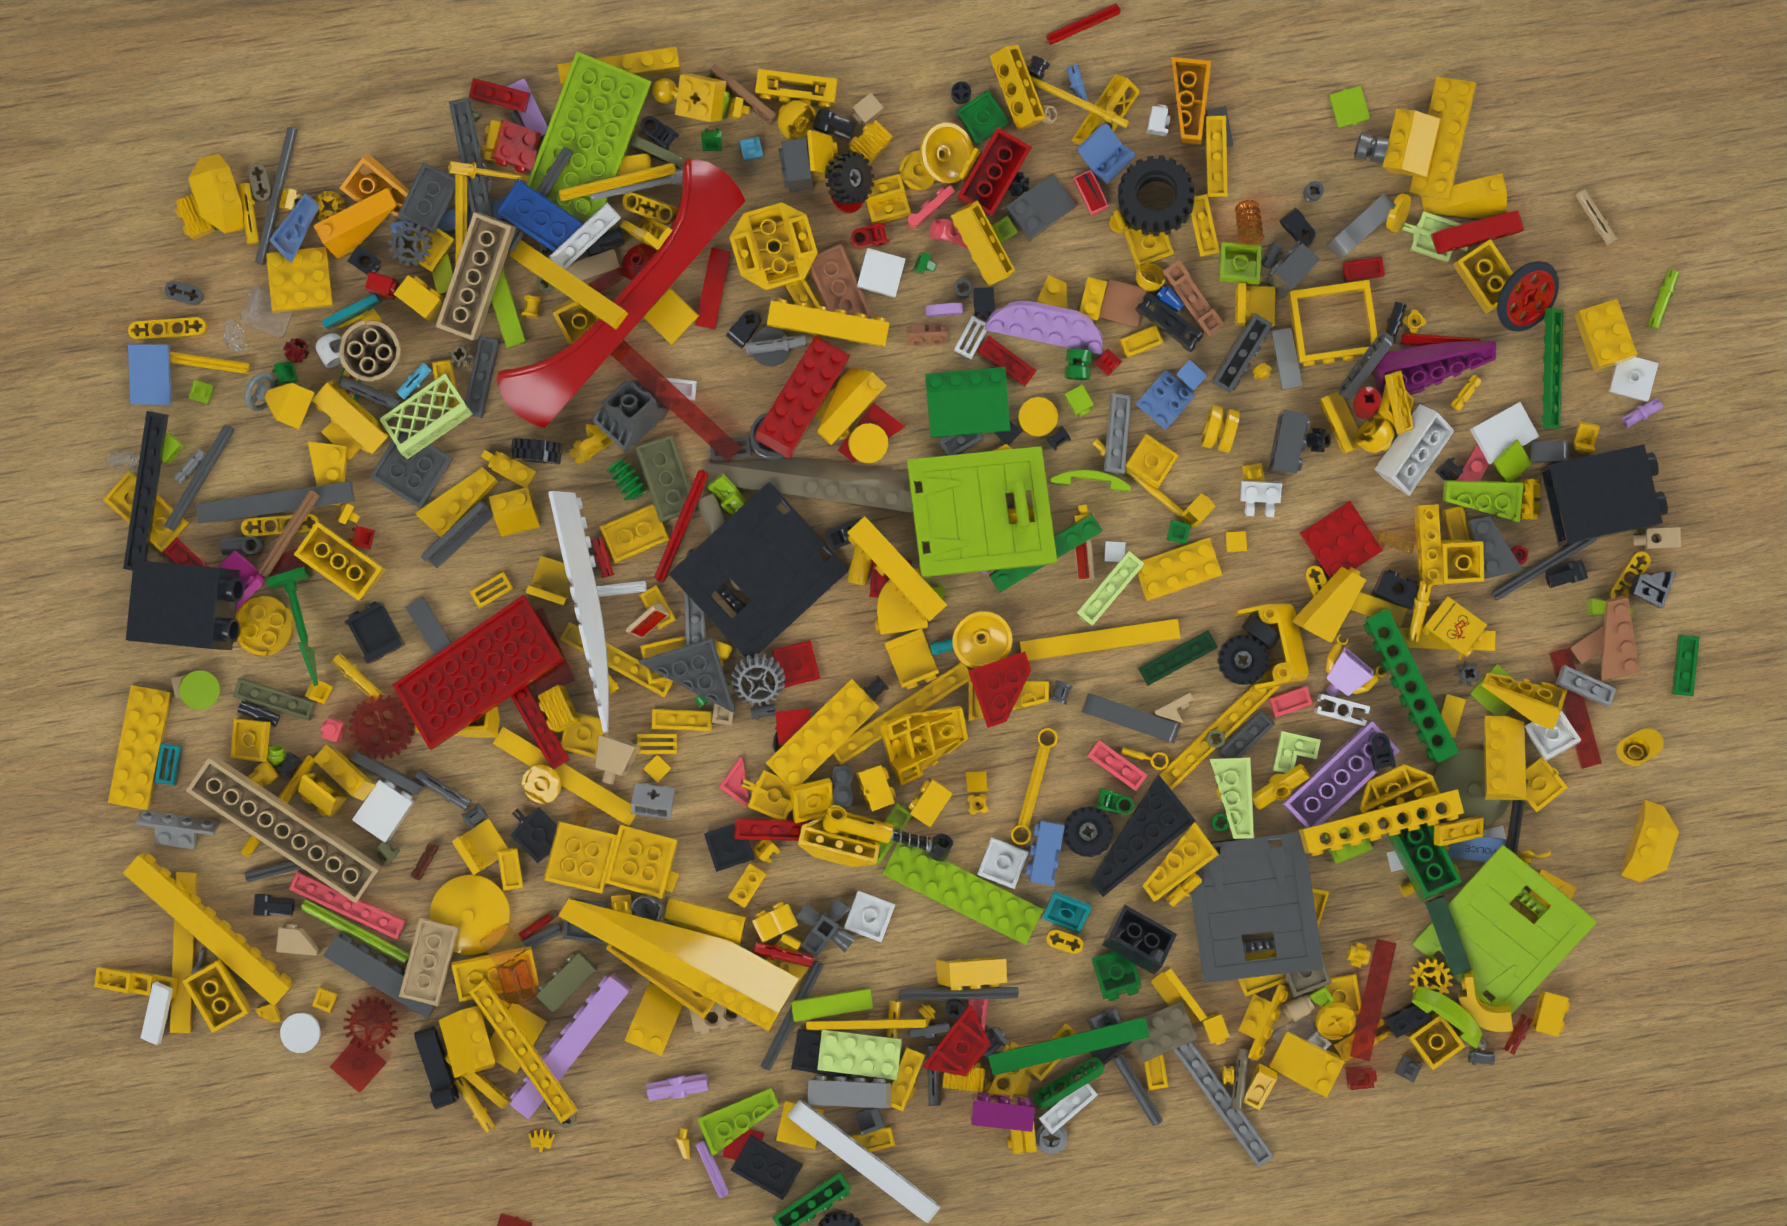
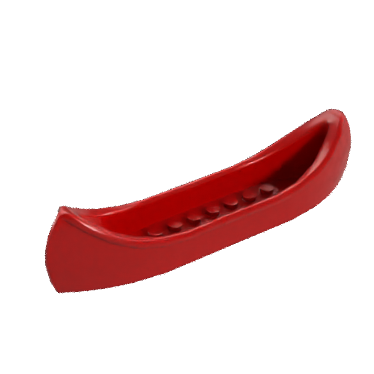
[496,159,745,428]

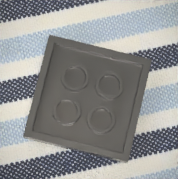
[370,426,453,509]

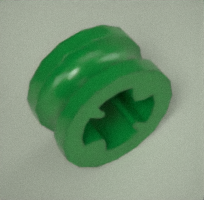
[1211,813,1229,831]

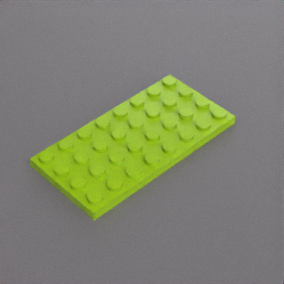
[527,51,652,223]

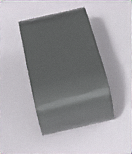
[1530,441,1569,463]

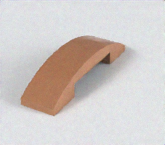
[1162,259,1225,336]

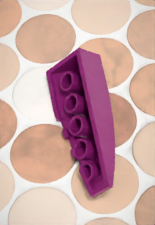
[1373,341,1496,397]

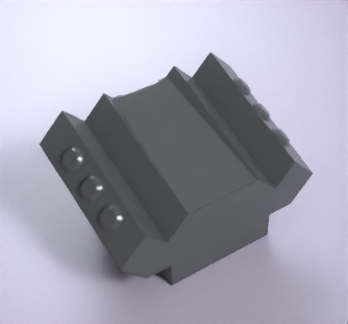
[593,380,669,451]

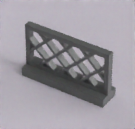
[421,500,494,568]

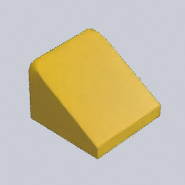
[965,771,988,792]

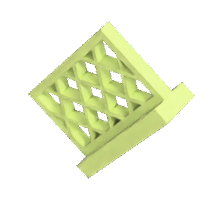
[380,374,473,459]
[1077,551,1144,626]

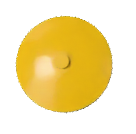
[430,874,511,955]

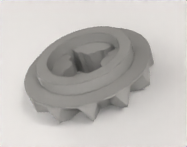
[1035,1124,1067,1154]

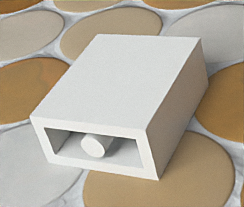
[352,779,416,842]

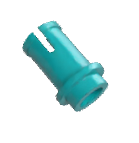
[930,638,954,656]

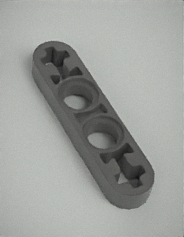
[1338,331,1394,399]
[350,750,423,795]

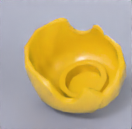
[1136,262,1165,291]

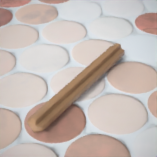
[258,490,319,577]

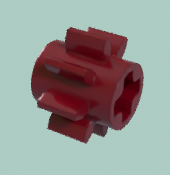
[283,338,310,363]

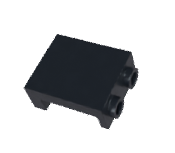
[345,601,405,664]

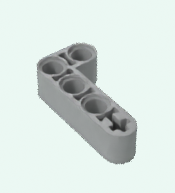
[1328,193,1395,260]

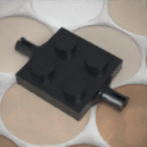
[510,807,557,864]

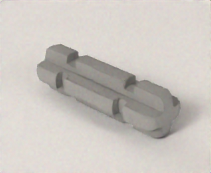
[174,449,206,483]

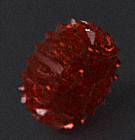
[343,997,399,1051]

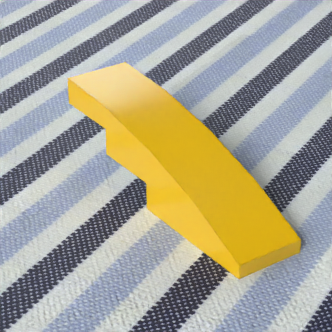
[94,967,178,999]

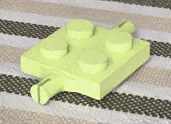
[1402,211,1468,263]

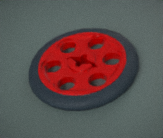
[1497,261,1559,331]

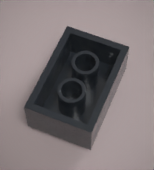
[1102,904,1177,975]

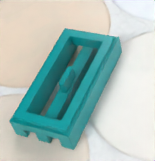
[154,743,182,786]

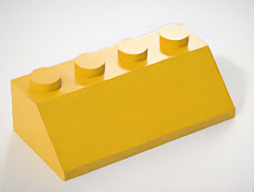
[294,522,387,601]
[1483,716,1526,800]

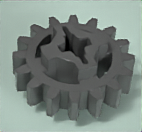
[388,222,433,266]

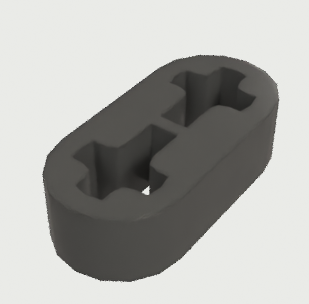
[164,281,204,305]

